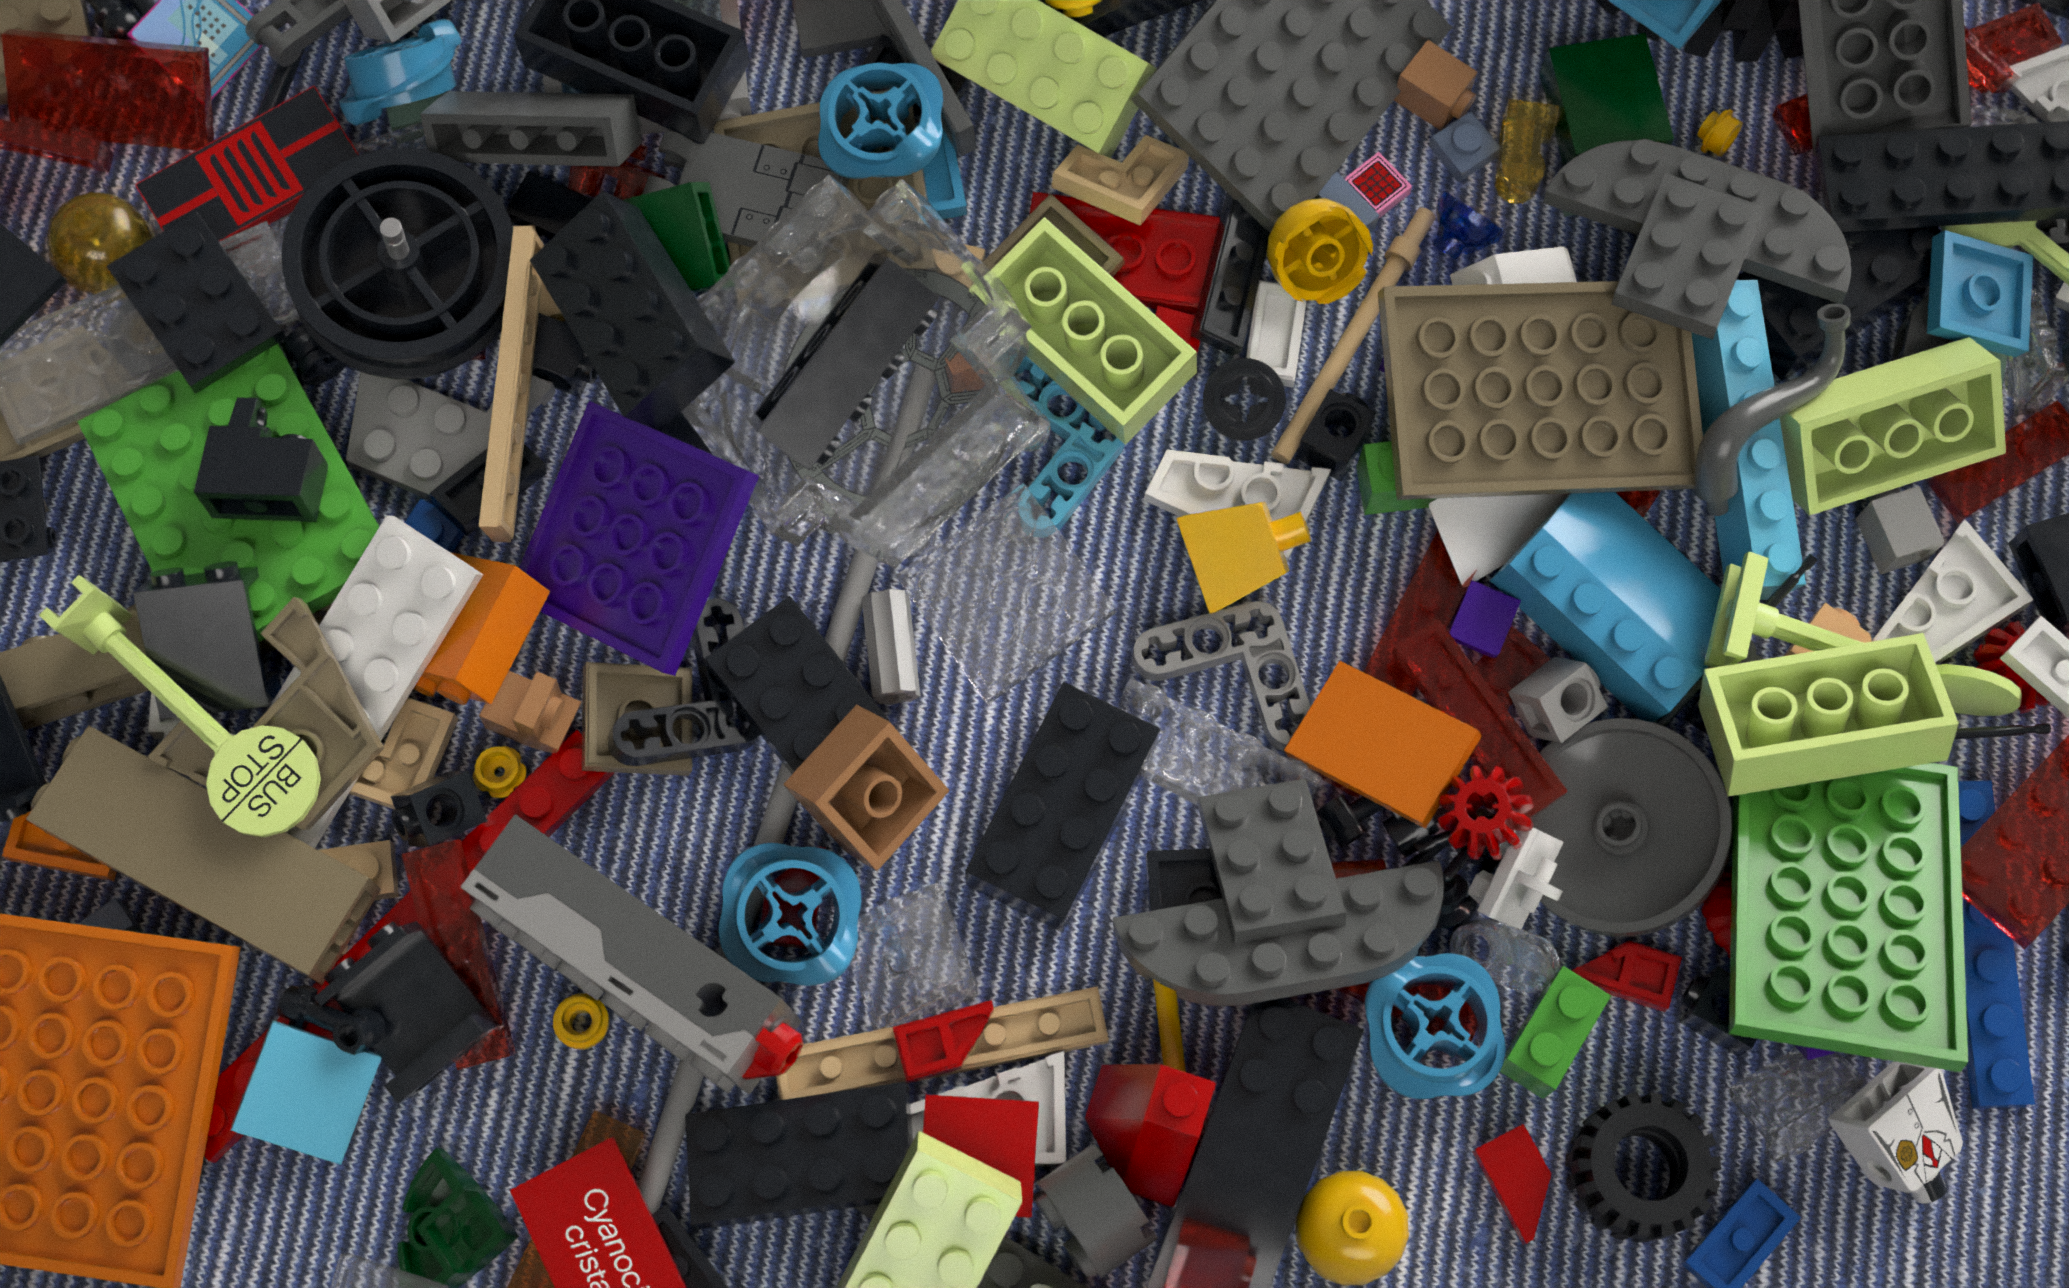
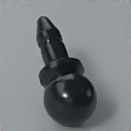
[86,0,141,48]

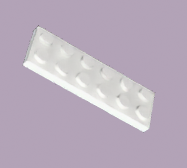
[269,515,483,848]

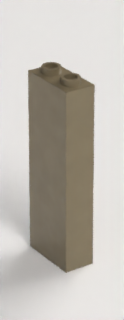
[26,725,381,985]

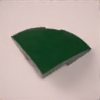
[397,1148,519,1288]

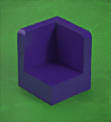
[1441,580,1521,658]

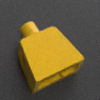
[1176,501,1311,614]

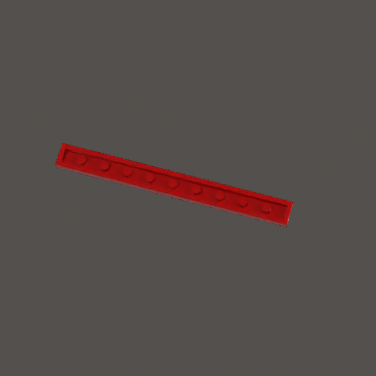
[204,730,615,1163]

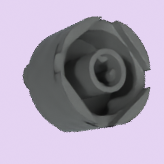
[1033,1143,1158,1279]

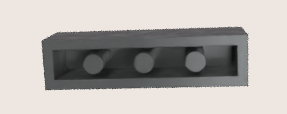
[420,91,642,167]

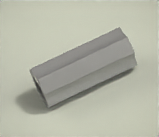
[862,589,921,705]

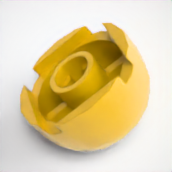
[1267,198,1373,304]
[1295,1171,1409,1285]

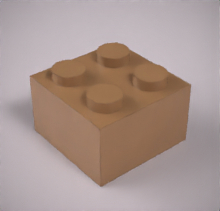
[783,705,950,871]

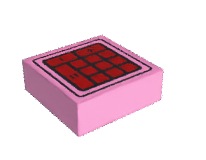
[1344,152,1412,218]

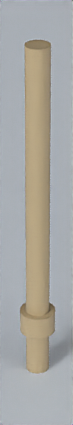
[1271,207,1436,464]

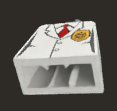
[1828,1061,1963,1203]

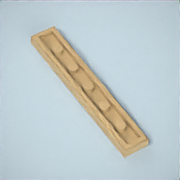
[479,226,544,542]
[776,986,1109,1100]

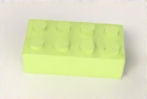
[931,0,1156,158]
[971,217,1197,445]
[1780,337,2006,516]
[1699,633,1959,796]
[836,1131,1022,1288]

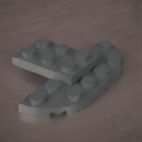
[1543,139,1851,340]
[1113,778,1444,1006]

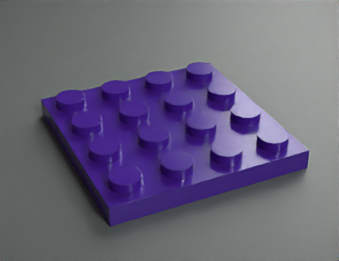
[519,401,759,676]

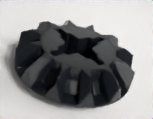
[1203,358,1286,441]

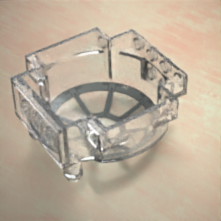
[682,174,1051,569]

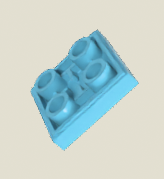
[231,1020,382,1165]

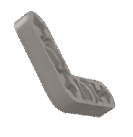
[1132,601,1311,752]

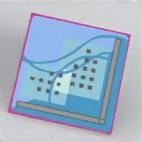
[127,0,263,105]

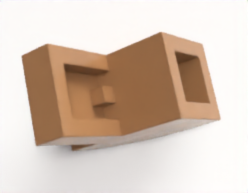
[479,671,582,753]

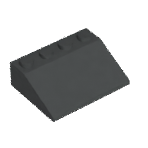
[1798,0,1972,156]

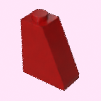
[1085,1064,1216,1208]

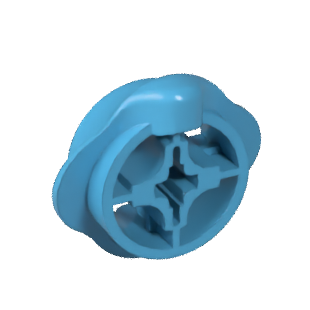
[339,19,462,126]
[818,63,943,179]
[718,843,861,986]
[1365,953,1506,1099]

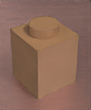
[1394,40,1478,131]

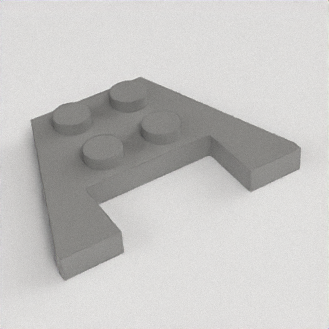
[346,372,556,501]

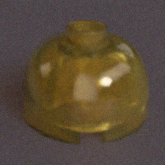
[46,192,154,298]

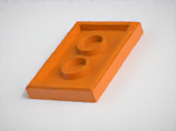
[1284,660,1482,829]

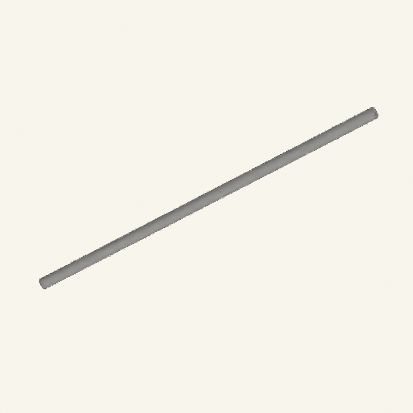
[638,364,939,1214]

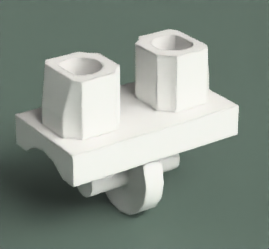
[1468,828,1564,931]

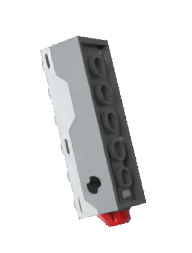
[460,814,803,1095]

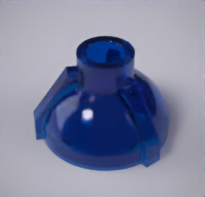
[1432,190,1506,261]

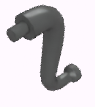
[1695,303,1851,516]

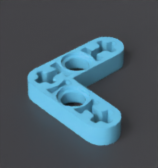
[1002,351,1125,538]

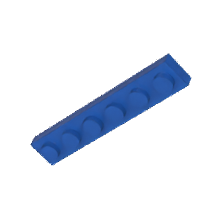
[1958,780,2035,1109]

